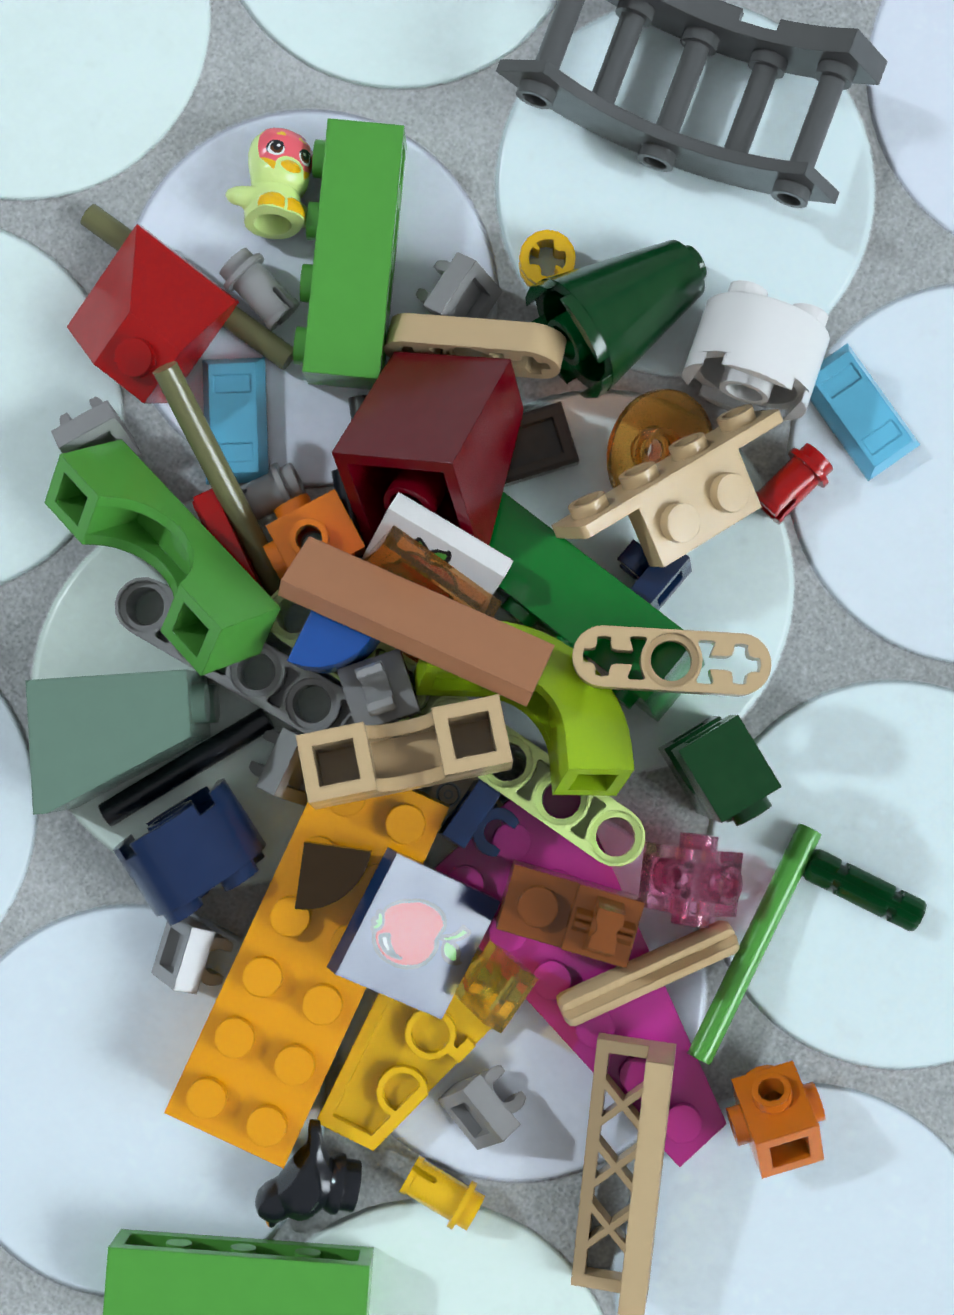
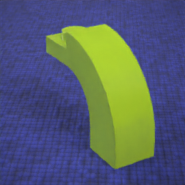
[414,621,635,796]

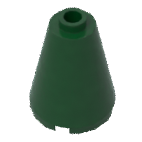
[525,240,707,398]

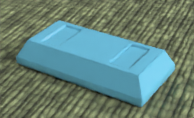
[810,343,920,481]
[202,357,269,485]

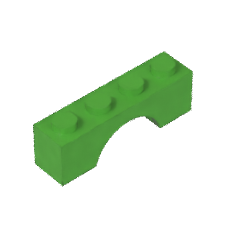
[44,439,281,676]

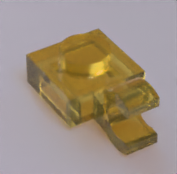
[454,940,539,1033]

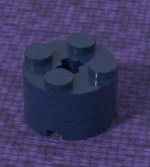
[113,778,266,926]

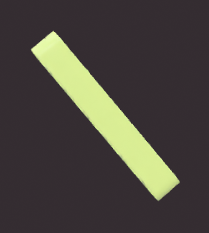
[271,589,645,866]

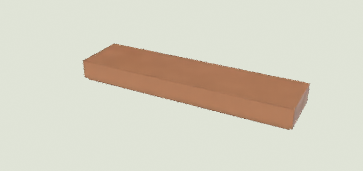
[278,536,555,707]

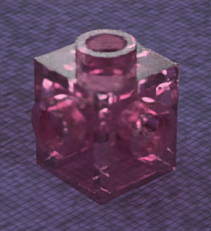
[638,832,743,928]

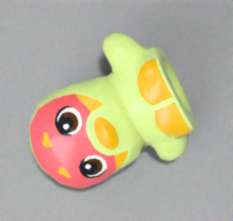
[225,128,313,239]

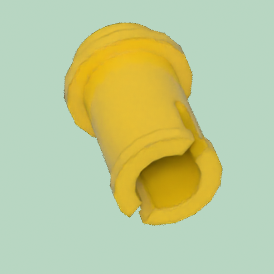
[399,1155,485,1231]

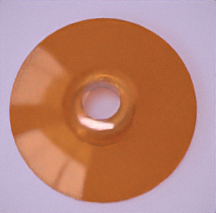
[607,389,712,489]

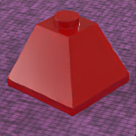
[67,224,239,404]

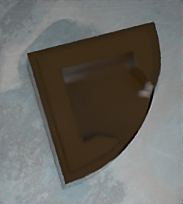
[295,841,372,910]

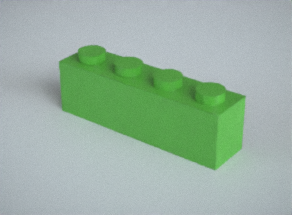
[293,118,407,390]
[103,1229,374,1315]

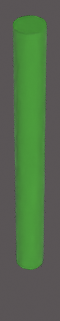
[687,824,822,1065]

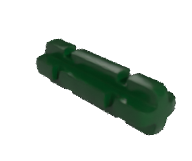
[803,849,927,931]

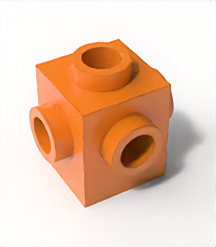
[263,489,366,579]
[726,1060,826,1179]

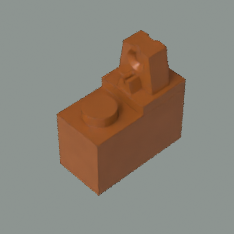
[496,859,645,968]

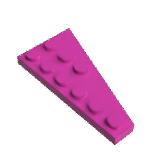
[434,785,727,1167]

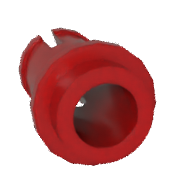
[756,443,833,525]

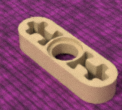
[384,313,567,379]
[572,625,771,697]

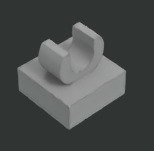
[416,252,503,319]
[51,396,141,456]
[337,649,422,725]
[249,728,308,806]
[151,916,234,995]
[438,1065,526,1150]

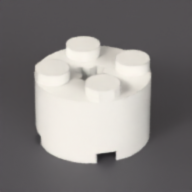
[682,280,830,421]

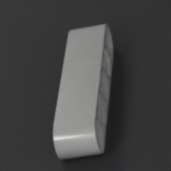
[115,577,395,734]

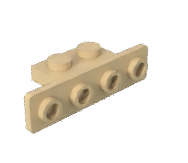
[552,404,783,567]

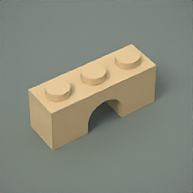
[295,694,513,810]

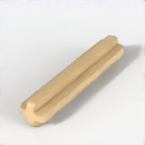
[556,920,739,1026]

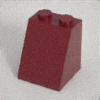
[332,352,524,548]

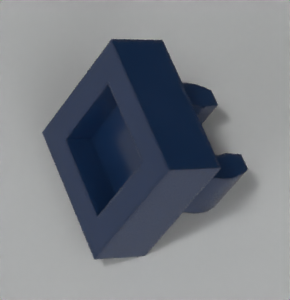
[617,539,692,610]
[438,779,519,857]

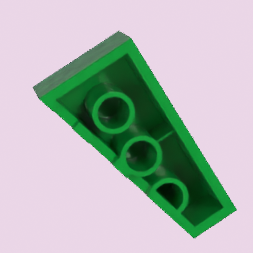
[489,492,705,722]

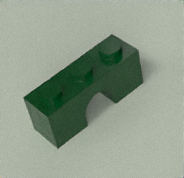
[658,715,782,826]

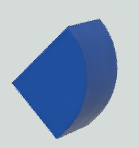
[287,610,381,673]

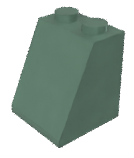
[25,669,220,815]

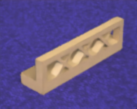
[571,1032,677,1315]

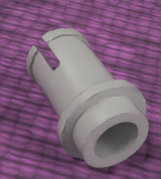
[219,248,300,331]
[240,462,306,520]

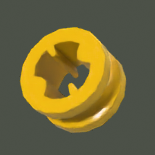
[519,230,576,287]

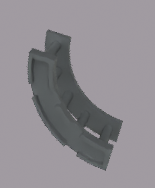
[496,0,888,208]

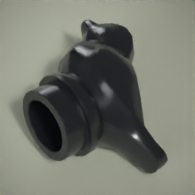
[255,1119,362,1228]

